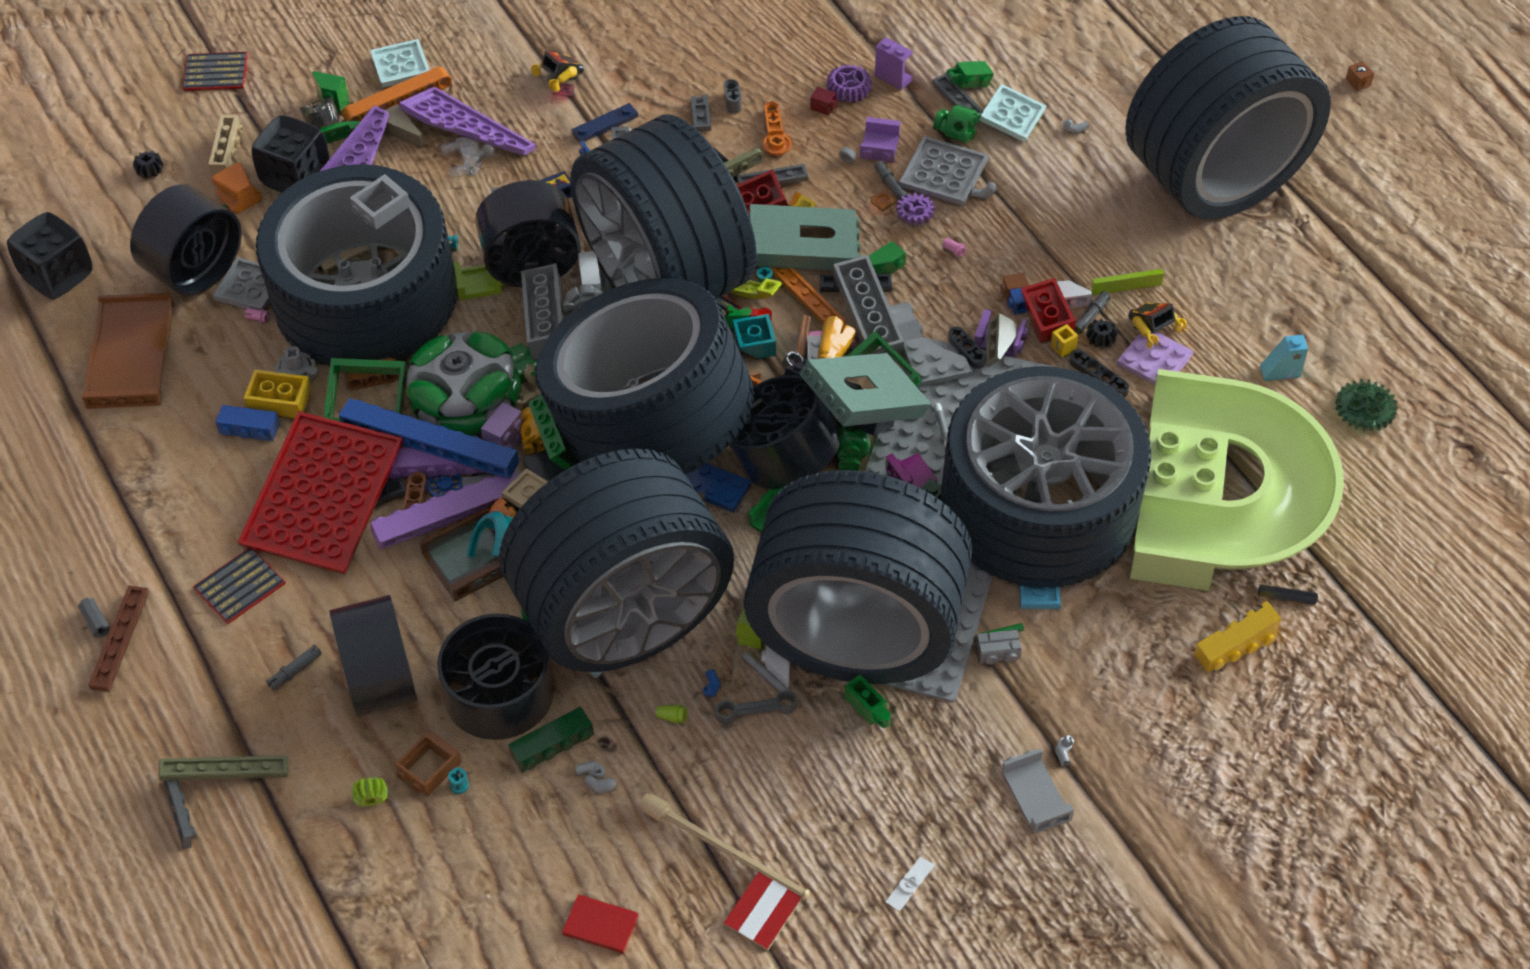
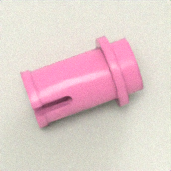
[943,238,966,257]
[244,307,269,324]

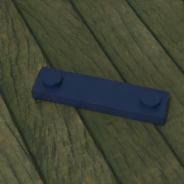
[571,103,639,143]

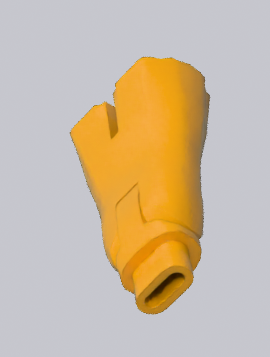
[817,316,856,359]

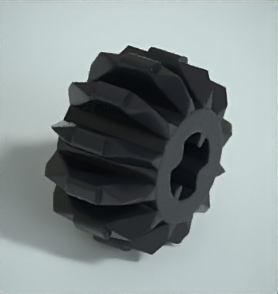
[133,150,163,179]
[1086,318,1118,349]

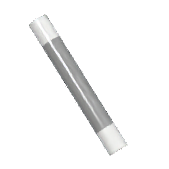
[933,403,948,448]

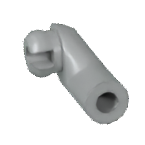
[1063,119,1089,134]
[971,182,996,199]
[1055,735,1074,766]
[575,761,605,778]
[584,774,616,794]

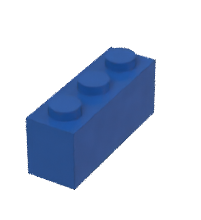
[216,405,280,441]

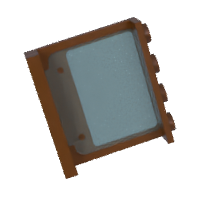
[419,507,503,602]

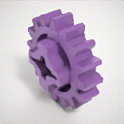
[896,193,935,226]

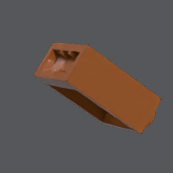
[395,730,462,796]

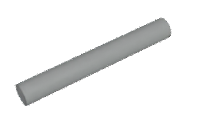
[742,652,788,692]

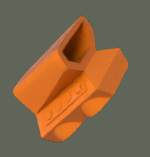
[211,162,263,213]

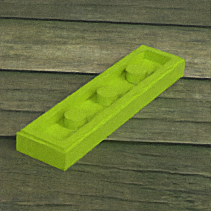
[1091,269,1164,296]

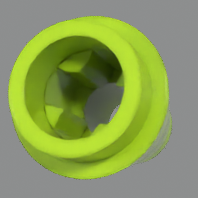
[656,704,688,724]

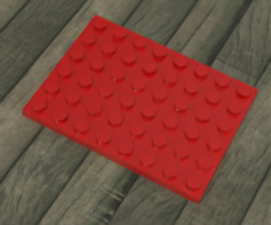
[237,411,404,574]

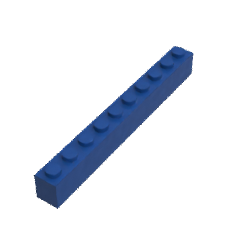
[339,398,520,479]

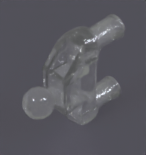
[440,137,494,179]

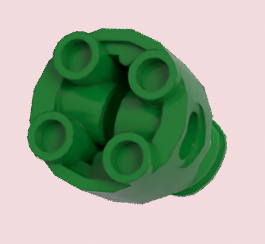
[933,105,980,143]
[835,421,871,471]

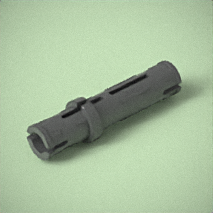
[874,161,907,201]
[1074,291,1111,334]
[266,644,322,691]

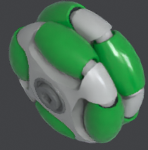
[407,331,521,436]

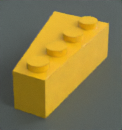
[1194,601,1281,672]

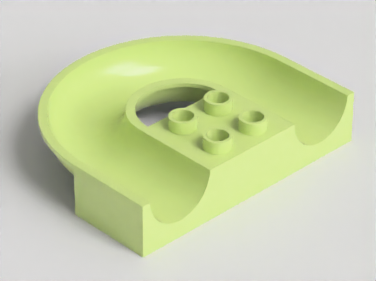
[1130,369,1344,591]

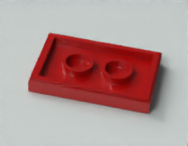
[562,894,639,954]

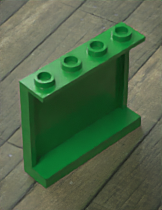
[528,394,577,470]

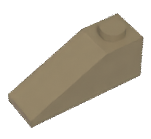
[385,104,424,148]
[986,313,1017,367]

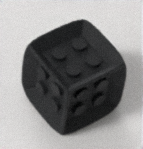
[251,115,330,193]
[7,212,93,299]

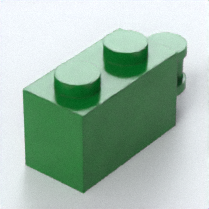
[946,61,994,88]
[844,675,891,728]

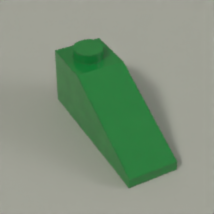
[869,241,906,274]

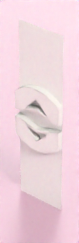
[886,856,934,911]

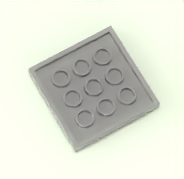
[899,136,989,206]

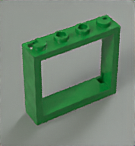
[848,331,922,387]
[324,358,408,422]

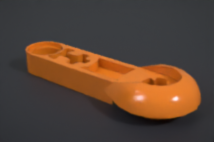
[763,101,792,156]

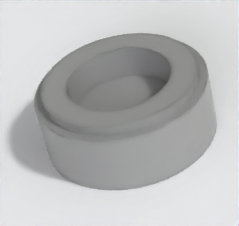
[838,147,856,164]

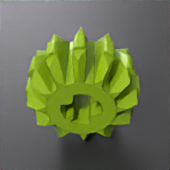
[351,777,388,807]

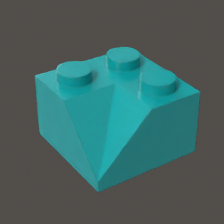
[733,314,776,359]

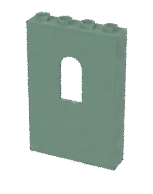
[749,204,861,270]
[800,353,931,427]

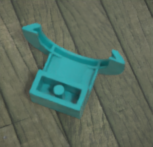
[466,511,513,558]

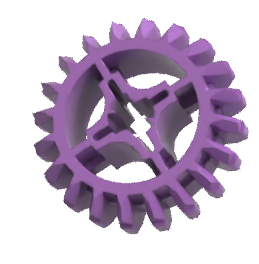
[826,64,872,103]

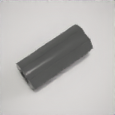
[77,597,110,638]

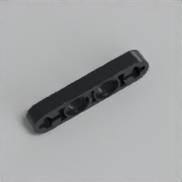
[1069,349,1129,397]

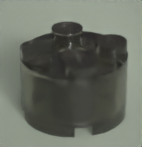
[299,97,340,129]

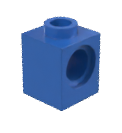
[1007,287,1028,315]

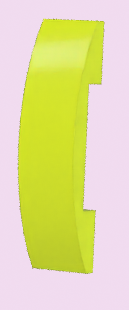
[730,278,781,299]

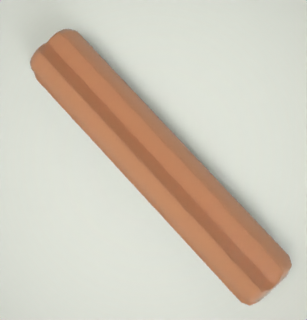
[795,315,811,358]

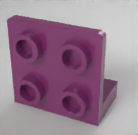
[885,453,937,488]

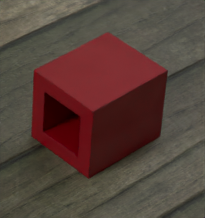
[810,87,837,116]

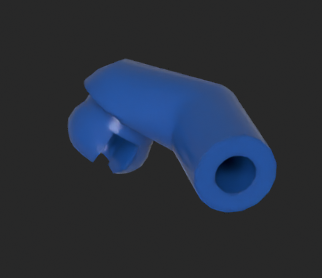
[703,669,721,697]

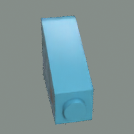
[1260,335,1308,381]

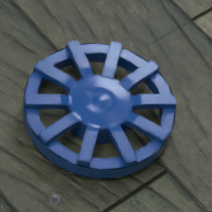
[427,474,463,497]

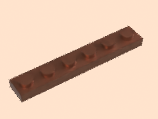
[88,585,149,692]

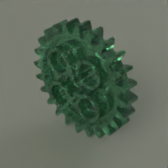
[1335,379,1398,432]

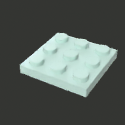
[370,39,429,88]
[979,84,1046,142]

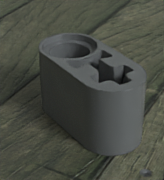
[724,79,742,114]

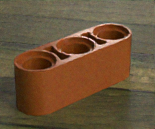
[344,358,400,390]
[402,472,428,511]

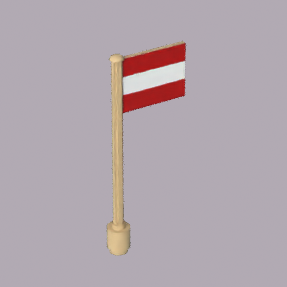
[639,793,810,951]

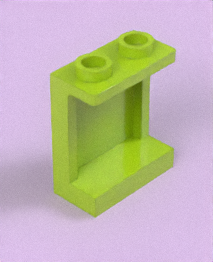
[453,261,504,301]

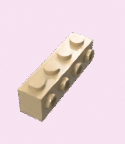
[208,115,243,176]

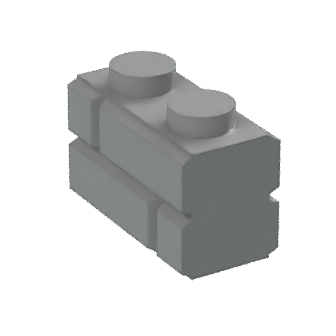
[976,630,1021,664]

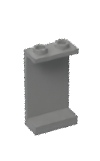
[1002,748,1074,834]

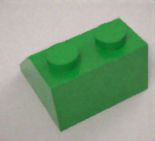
[312,71,350,115]

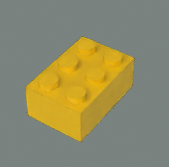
[243,370,312,418]

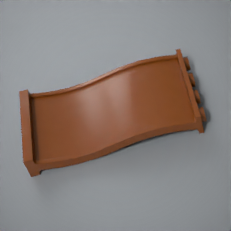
[82,293,174,409]

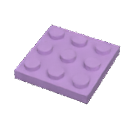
[1116,332,1193,385]

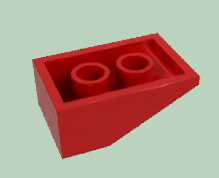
[737,169,789,214]
[1021,278,1076,343]

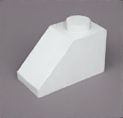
[1057,280,1092,309]
[762,645,790,689]

